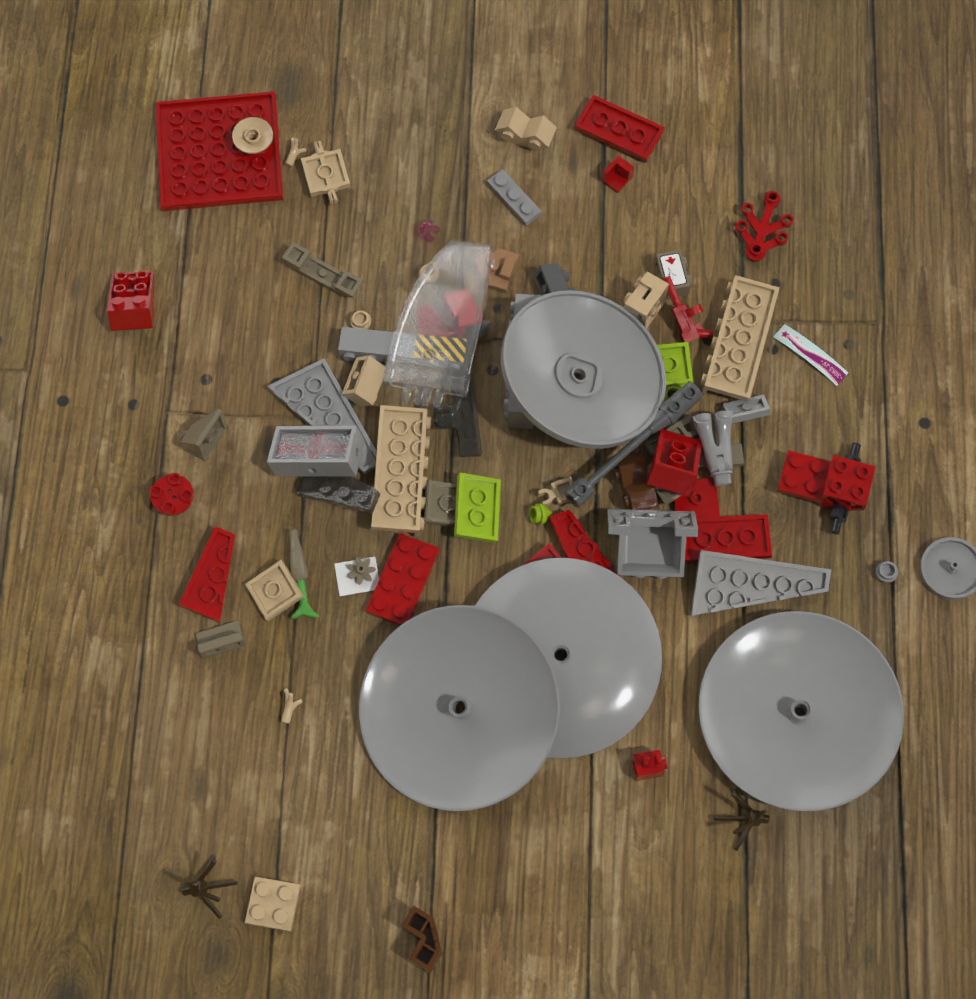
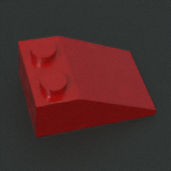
[647,429,702,497]

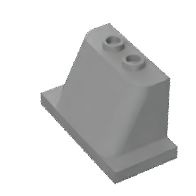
[607,509,698,579]

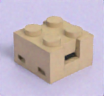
[623,271,669,329]

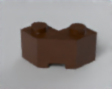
[613,452,659,510]
[401,905,442,975]

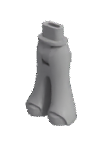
[692,410,733,486]

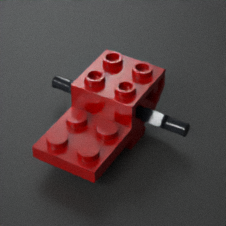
[777,442,876,535]

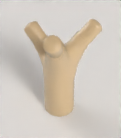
[285,138,306,167]
[281,688,303,724]

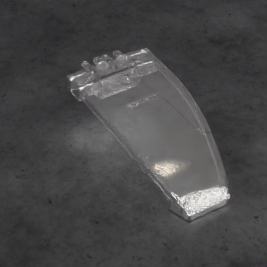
[382,240,494,408]

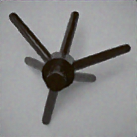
[714,789,770,851]
[182,856,238,918]

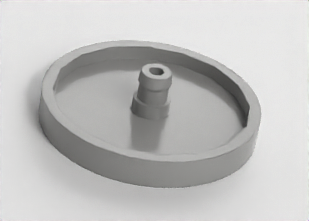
[919,537,976,600]

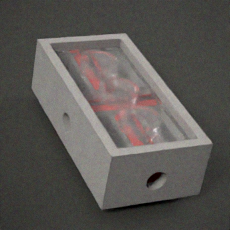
[267,425,365,476]

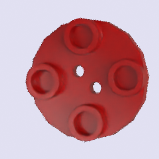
[150,473,194,516]

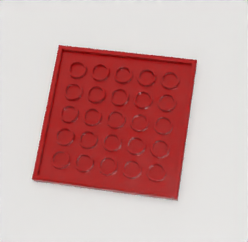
[155,91,284,211]

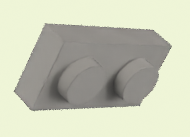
[723,394,770,423]

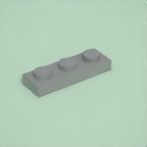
[487,169,542,226]

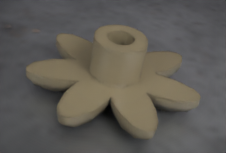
[348,557,376,585]

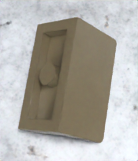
[196,621,246,659]

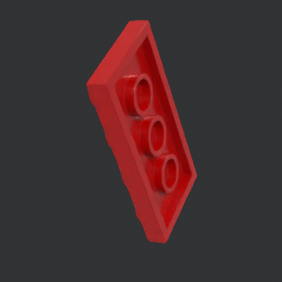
[574,95,665,163]
[685,514,772,563]
[366,533,440,626]

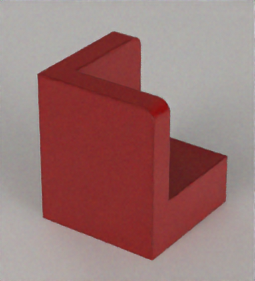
[602,155,634,193]

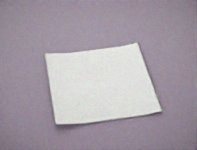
[334,557,379,596]

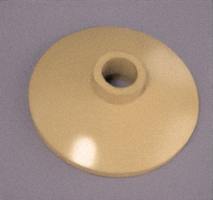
[232,117,273,154]

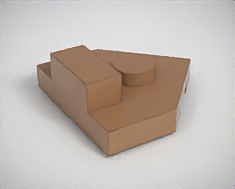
[474,249,519,293]

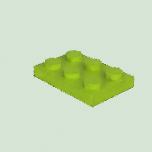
[454,473,501,543]

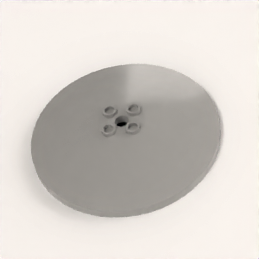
[501,290,666,449]

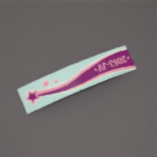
[773,324,848,386]

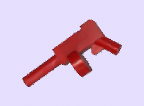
[662,276,713,342]

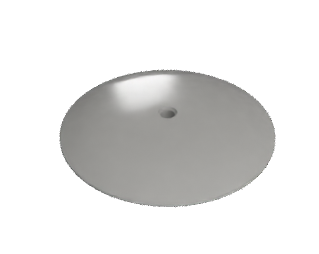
[475,558,662,758]
[359,605,560,811]
[699,611,904,812]

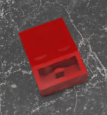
[107,271,155,331]

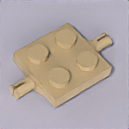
[301,141,351,204]

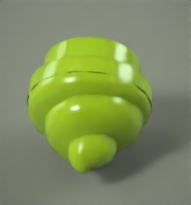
[529,503,553,525]

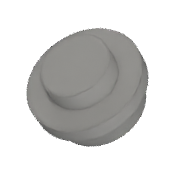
[876,561,898,583]

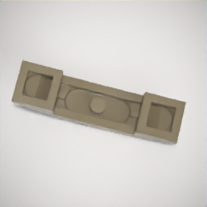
[282,242,364,298]

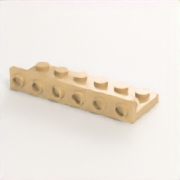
[700,275,780,402]
[371,405,431,537]

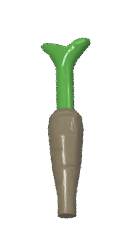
[289,529,319,619]

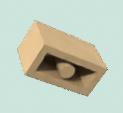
[342,356,387,407]

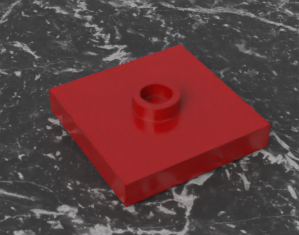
[674,478,720,518]

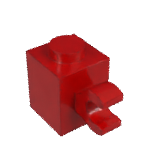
[632,749,667,781]

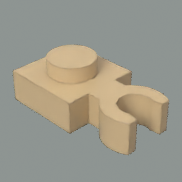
[538,476,574,506]

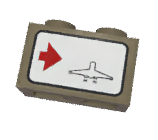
[655,249,693,300]

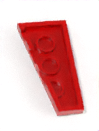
[548,510,624,580]
[179,526,235,623]

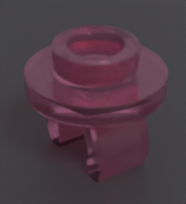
[417,219,440,242]

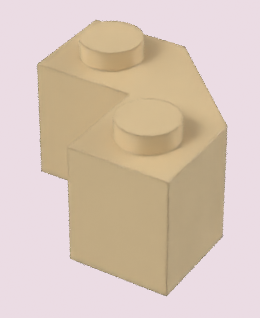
[495,107,557,150]

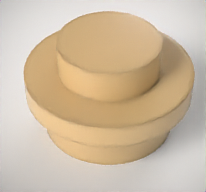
[350,311,371,329]

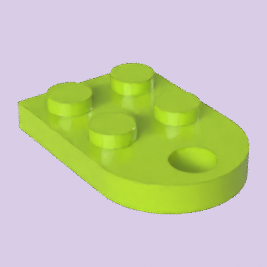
[657,342,694,403]

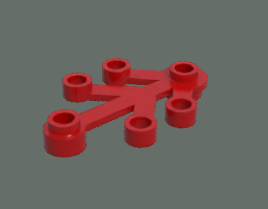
[735,191,794,262]

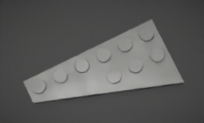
[268,358,377,474]
[690,550,831,616]

